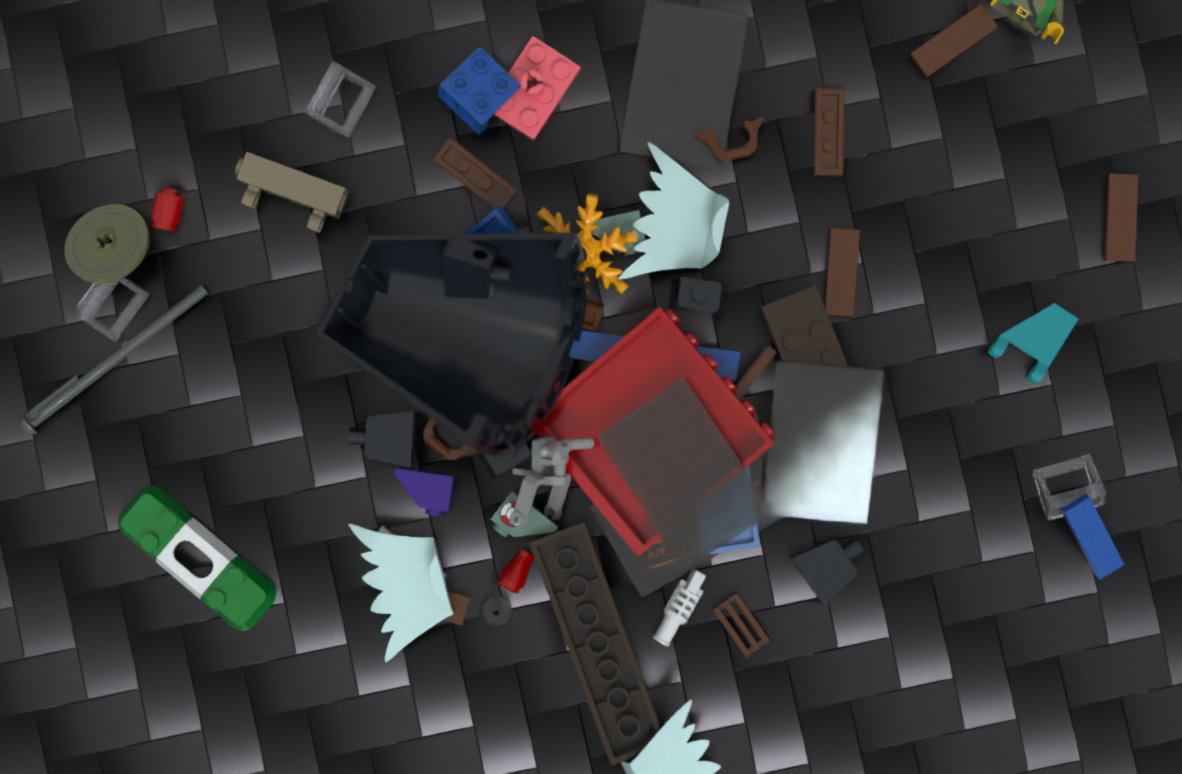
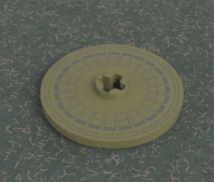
[64,204,150,284]

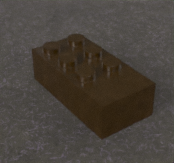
[758,285,859,417]

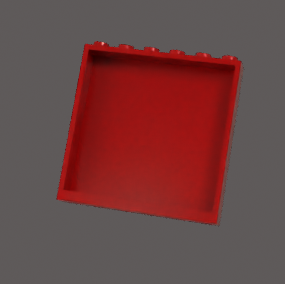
[532,307,776,557]

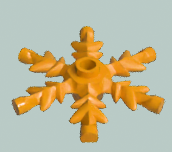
[536,194,638,294]

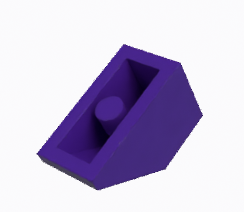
[394,468,455,516]

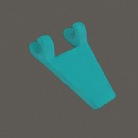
[988,303,1078,384]

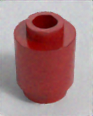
[150,188,185,232]

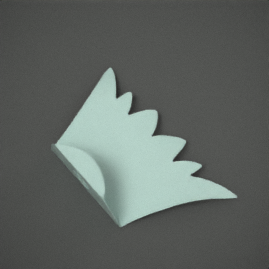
[618,142,730,280]
[349,524,454,662]
[621,700,721,774]

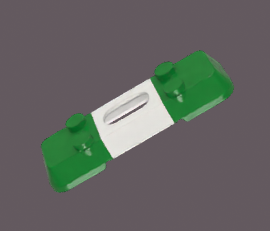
[118,486,277,631]

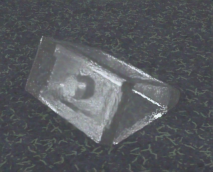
[305,61,376,138]
[73,277,150,342]
[1033,454,1106,521]

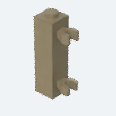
[235,152,349,233]

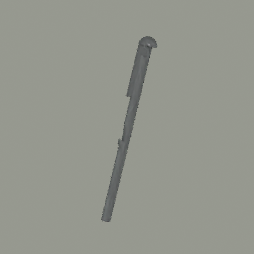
[19,284,208,435]

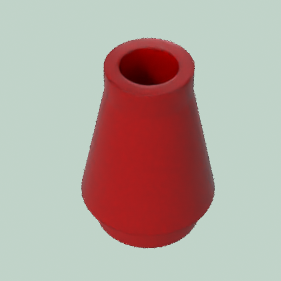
[497,549,534,594]

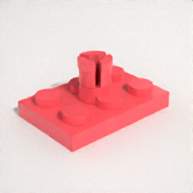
[494,36,581,141]

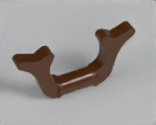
[694,117,764,162]
[423,418,476,460]

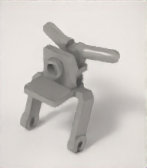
[510,436,595,529]

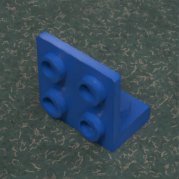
[438,47,521,135]

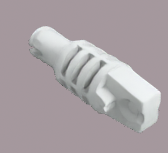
[652,569,706,647]

